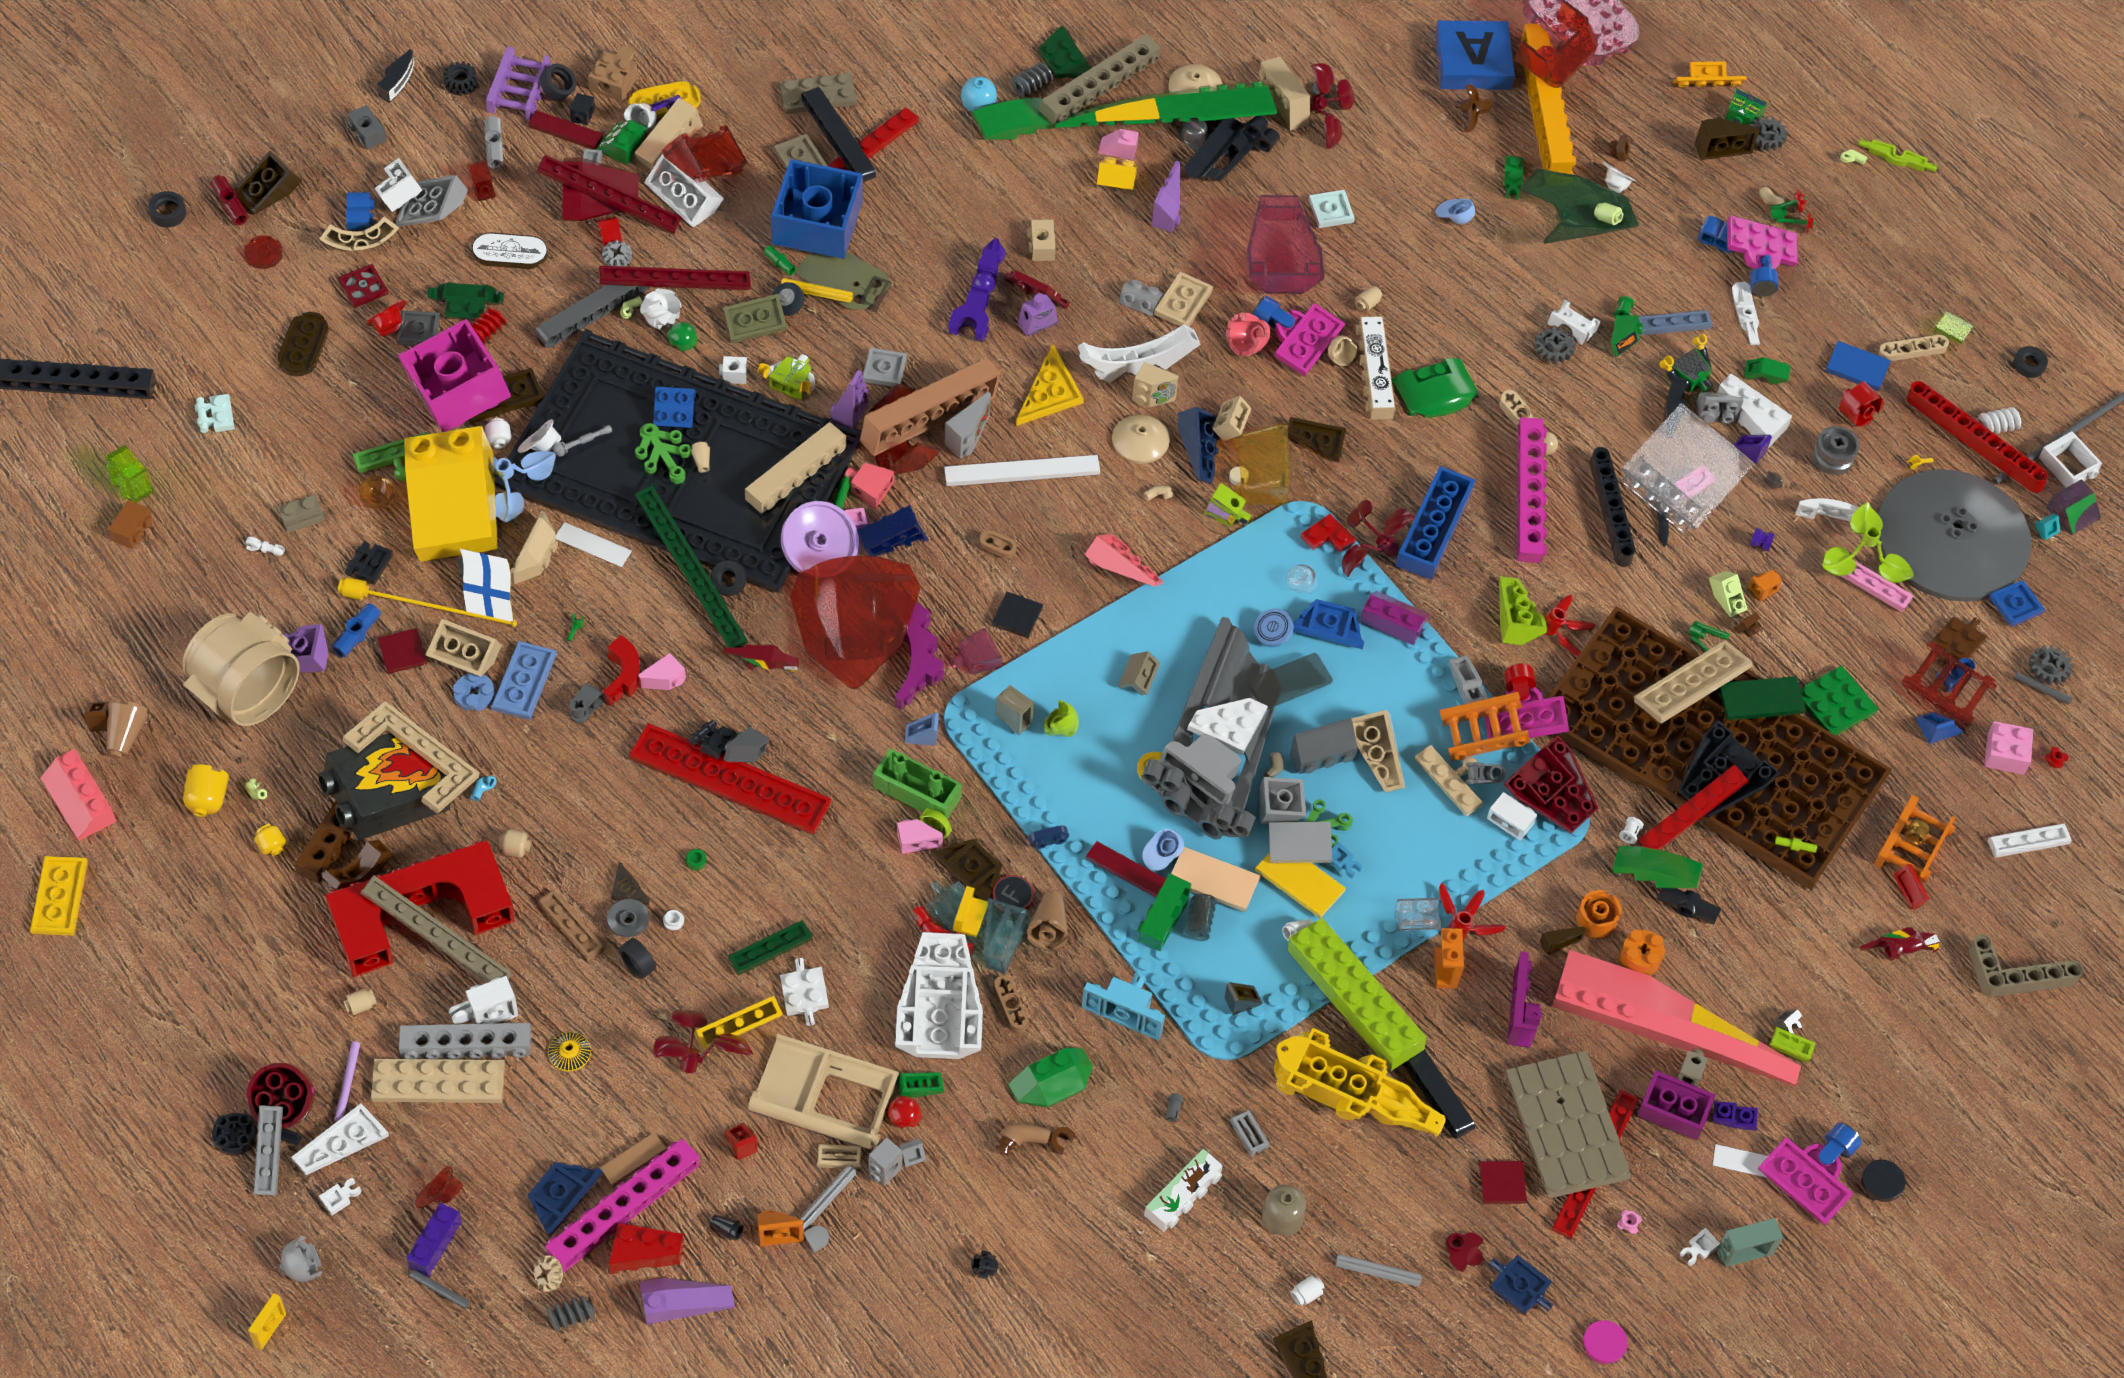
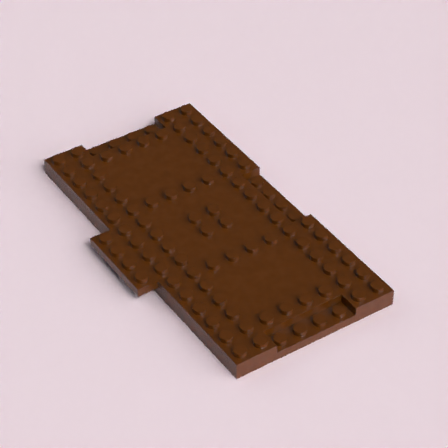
[1547,606,1892,891]

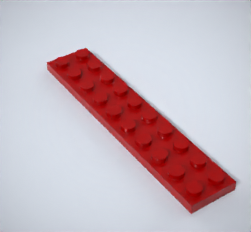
[629,723,832,835]

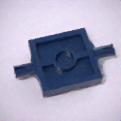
[1489,1254,1554,1316]

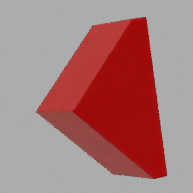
[597,216,622,247]
[724,1123,758,1160]

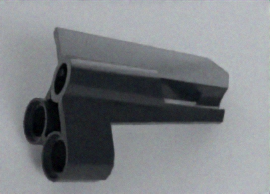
[1184,115,1280,181]

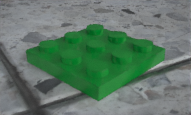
[1800,665,1879,736]

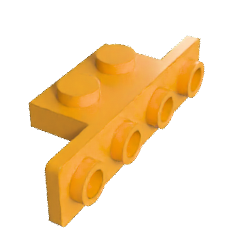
[1673,61,1747,87]

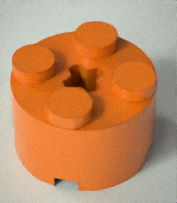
[1576,890,1622,938]
[1619,930,1665,975]

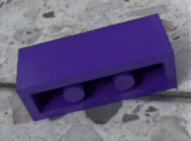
[406,1203,462,1278]

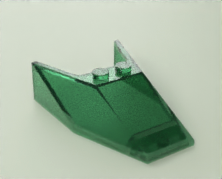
[1520,169,1639,244]

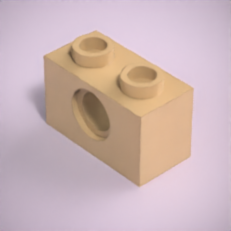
[1027,220,1055,261]

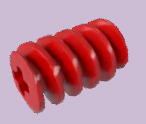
[471,308,507,345]

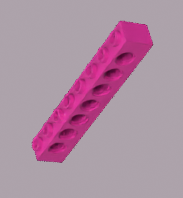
[1517,417,1547,563]
[545,1138,700,1273]

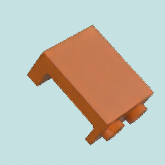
[1434,928,1464,989]

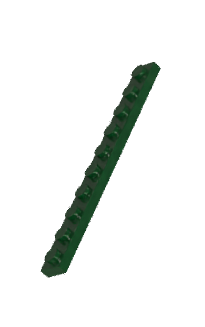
[635,485,748,648]

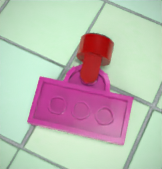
[1485,663,1569,739]

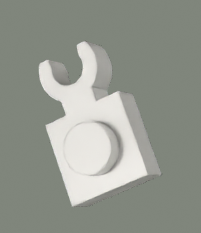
[319,1178,362,1215]
[1680,1228,1720,1266]

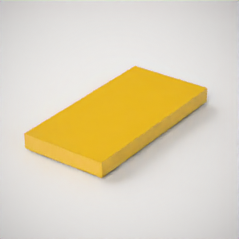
[1255,852,1346,919]
[30,856,88,936]

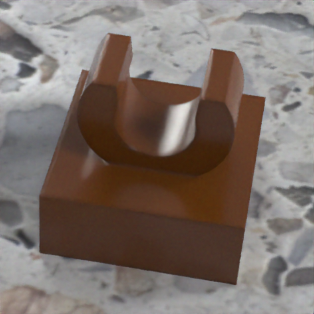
[1609,135,1630,161]
[1734,612,1761,637]

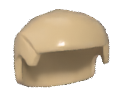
[1328,335,1357,366]

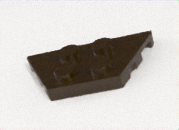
[930,839,1002,902]

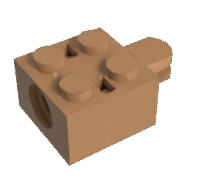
[588,46,638,102]

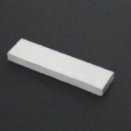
[1987,823,2072,858]

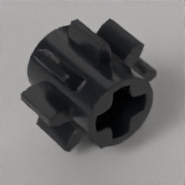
[971,1250,998,1279]

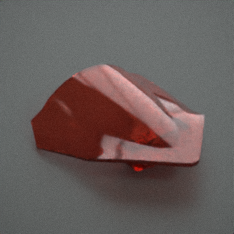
[790,556,921,689]

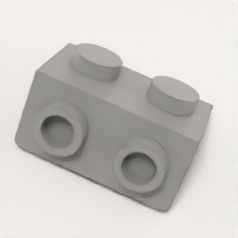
[1119,280,1164,316]

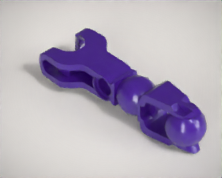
[948,238,1006,342]

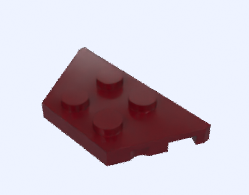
[1004,270,1070,309]

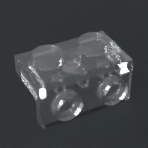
[1395,898,1441,931]

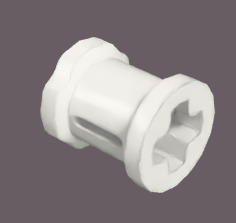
[1619,817,1644,844]

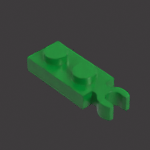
[1504,156,1524,200]

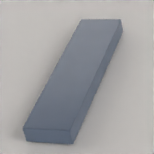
[1639,310,1713,335]

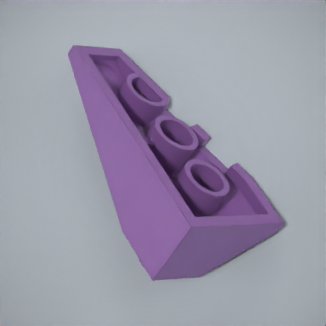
[1152,161,1181,232]
[830,370,869,429]
[283,624,328,673]
[639,1278,735,1324]

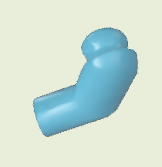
[470,775,497,801]

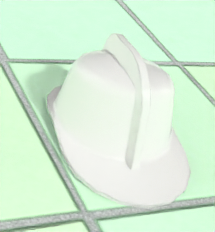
[1602,162,1636,193]
[518,419,561,453]

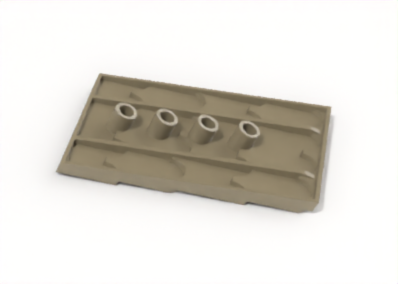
[1506,1051,1631,1199]

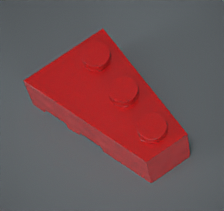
[609,1223,685,1274]

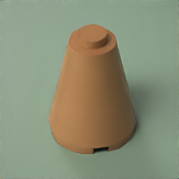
[106,699,150,759]
[1027,891,1068,949]

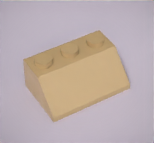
[426,619,502,677]

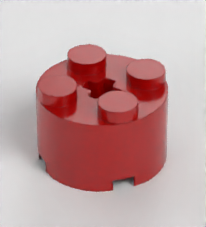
[1838,381,1884,427]

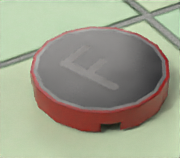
[992,875,1034,915]

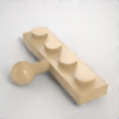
[1415,745,1483,817]

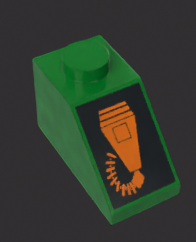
[1611,315,1644,356]

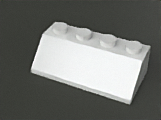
[644,153,724,227]

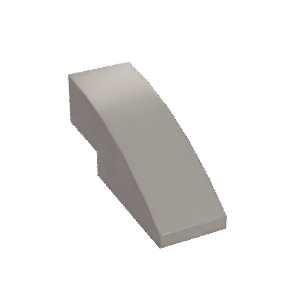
[1449,656,1489,704]

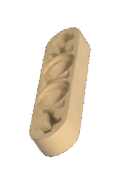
[1878,335,1949,361]

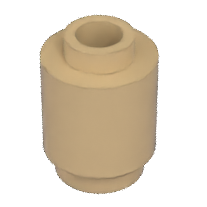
[1355,286,1382,312]
[343,988,377,1015]

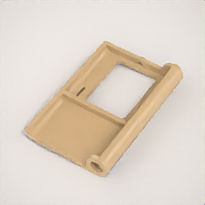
[748,1034,899,1150]

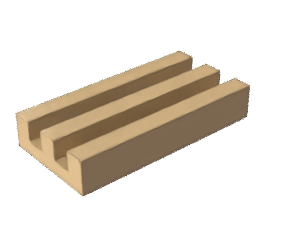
[817,1144,862,1169]

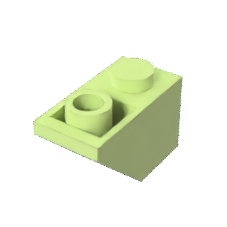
[1709,571,1747,617]

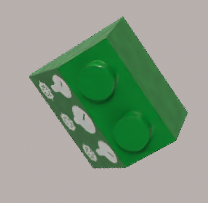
[596,120,647,165]

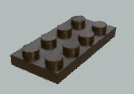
[469,368,544,423]

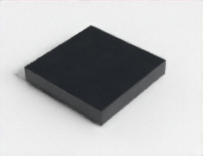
[992,591,1043,639]

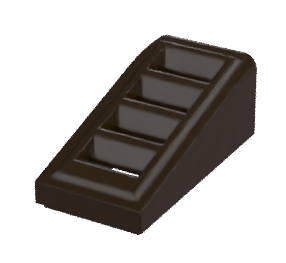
[1540,926,1586,955]

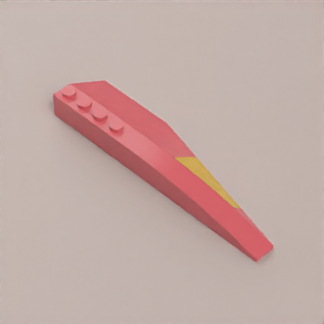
[1552,950,1801,1086]

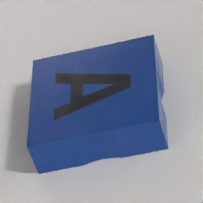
[1435,20,1515,90]

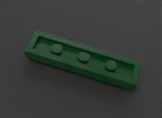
[728,920,813,976]

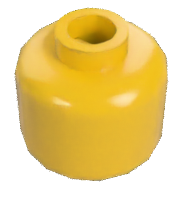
[254,824,286,856]

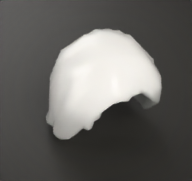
[624,103,657,133]

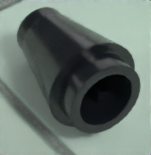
[710,1214,744,1241]

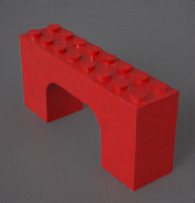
[325,840,515,977]

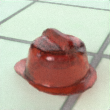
[415,1166,463,1208]

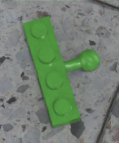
[353,432,429,481]

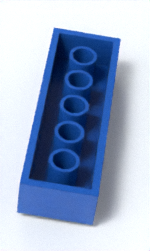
[1396,466,1476,580]

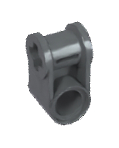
[569,683,604,723]
[1466,762,1506,784]

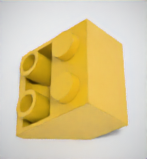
[1097,157,1138,190]

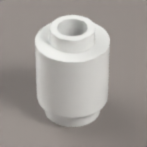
[1291,1275,1325,1306]

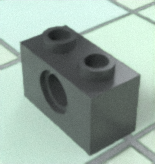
[347,105,387,150]

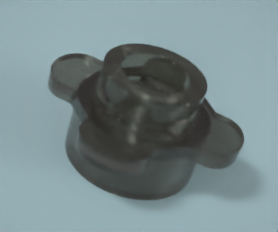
[1764,471,1783,490]

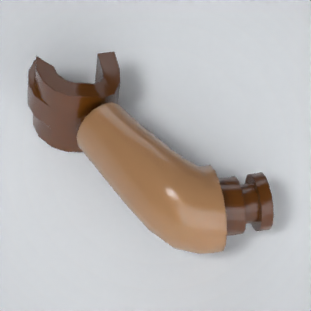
[995,1123,1076,1156]

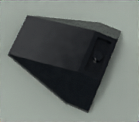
[1678,720,1780,818]

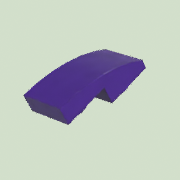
[1713,1101,1758,1131]

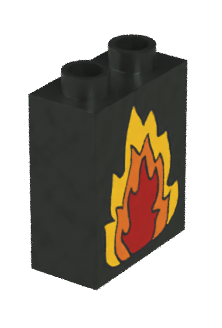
[318,724,451,841]

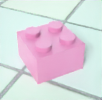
[1985,721,2033,775]

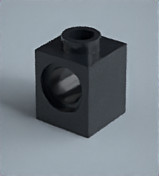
[569,93,595,125]

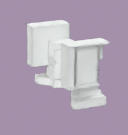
[1547,299,1600,345]

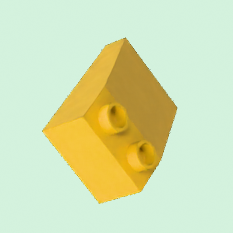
[404,426,498,562]

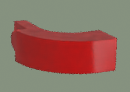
[603,635,641,706]

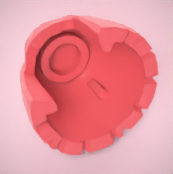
[1226,313,1270,356]

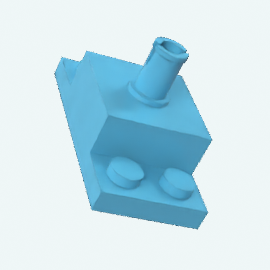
[1081,973,1165,1041]

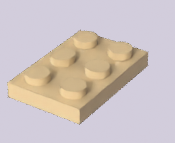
[1154,272,1213,327]

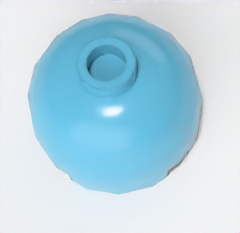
[961,76,997,112]

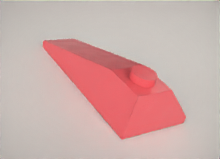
[1084,533,1164,587]

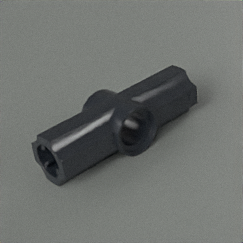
[1657,888,1721,925]

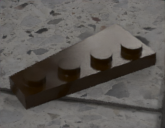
[1273,1320,1327,1378]

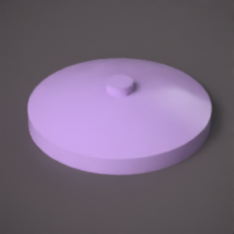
[781,501,859,579]

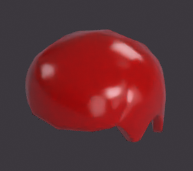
[887,1096,922,1129]

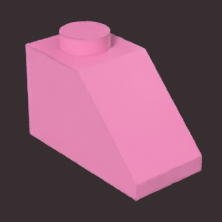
[1098,129,1139,160]
[638,653,686,690]
[897,819,943,854]

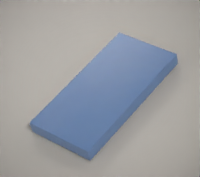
[491,641,557,720]

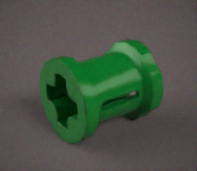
[1614,296,1634,317]

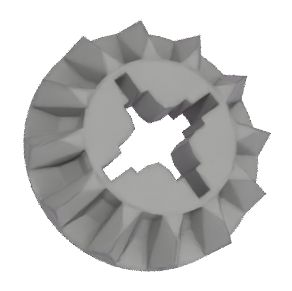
[602,239,632,266]

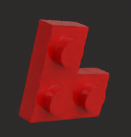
[1300,514,1356,553]

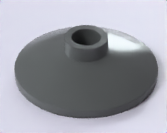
[607,899,649,937]

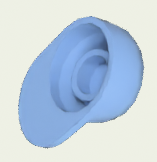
[1435,199,1475,224]
[1143,829,1184,871]

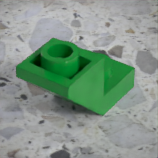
[1744,357,1791,385]

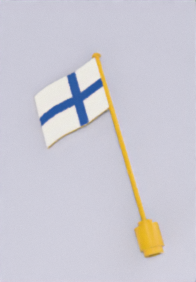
[338,549,517,627]

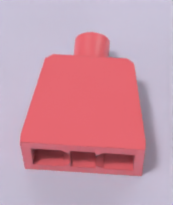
[845,463,894,509]

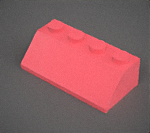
[41,749,116,841]

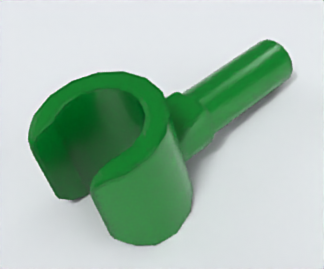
[567,613,584,642]

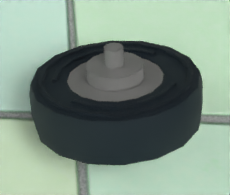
[772,282,805,316]

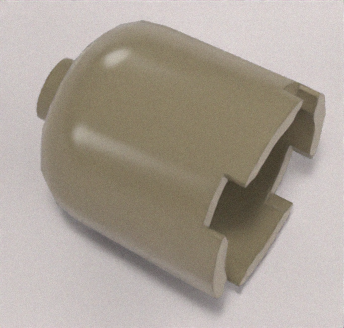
[1261,1184,1306,1237]

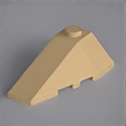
[1351,710,1405,793]

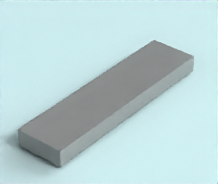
[253,1106,283,1195]

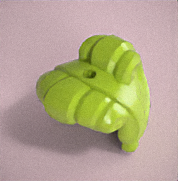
[1043,700,1079,737]

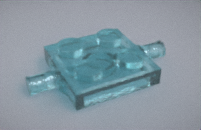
[927,881,982,934]

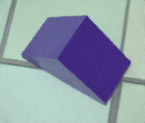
[1732,434,1772,464]

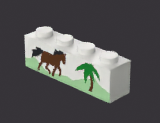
[1144,1149,1223,1232]

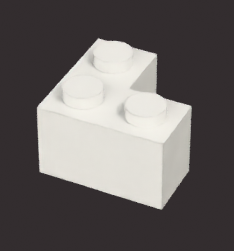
[375,158,422,212]

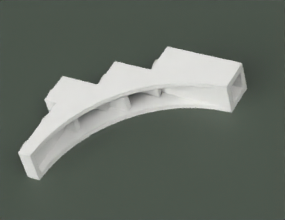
[1078,324,1201,383]

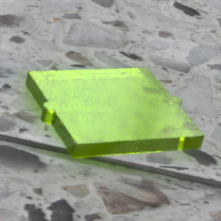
[1934,312,1974,344]

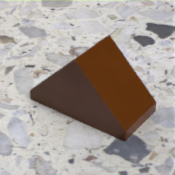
[84,701,109,732]

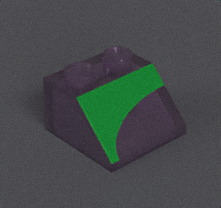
[2047,479,2101,535]

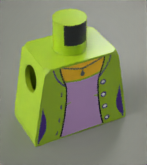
[1204,483,1252,527]

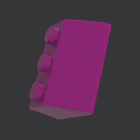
[1360,590,1430,645]
[1637,1070,1716,1140]

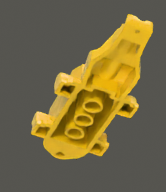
[1274,1028,1445,1137]

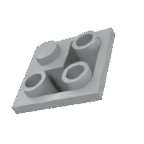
[1696,392,1744,423]

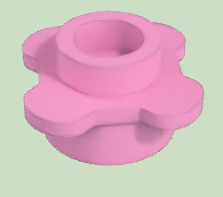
[1617,1210,1642,1234]

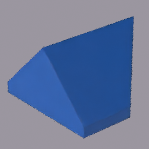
[1916,712,1964,744]

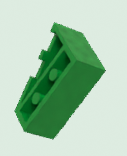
[1137,873,1192,951]

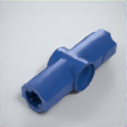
[331,603,381,658]

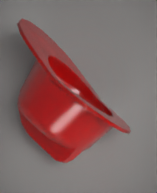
[366,300,407,337]

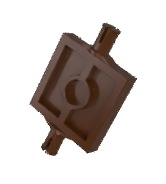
[1931,616,1987,665]

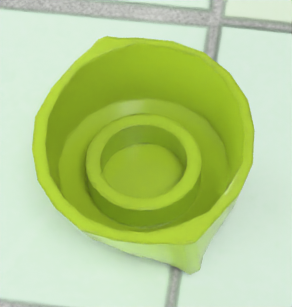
[920,808,952,839]

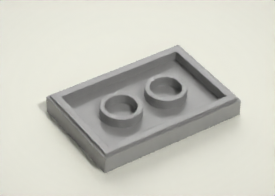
[1269,822,1332,863]

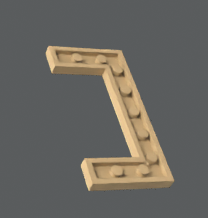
[343,701,480,814]

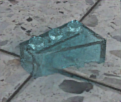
[983,898,1029,973]

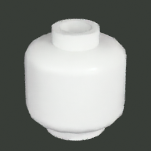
[485,418,511,448]

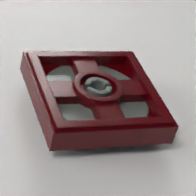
[337,264,389,308]

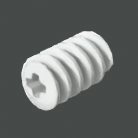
[1977,407,2021,434]

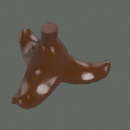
[1455,84,1492,132]

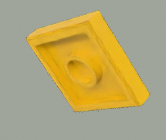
[248,1293,286,1350]

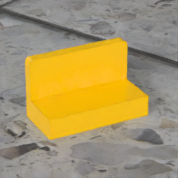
[953,886,988,937]

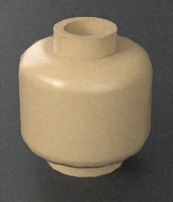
[499,829,531,858]

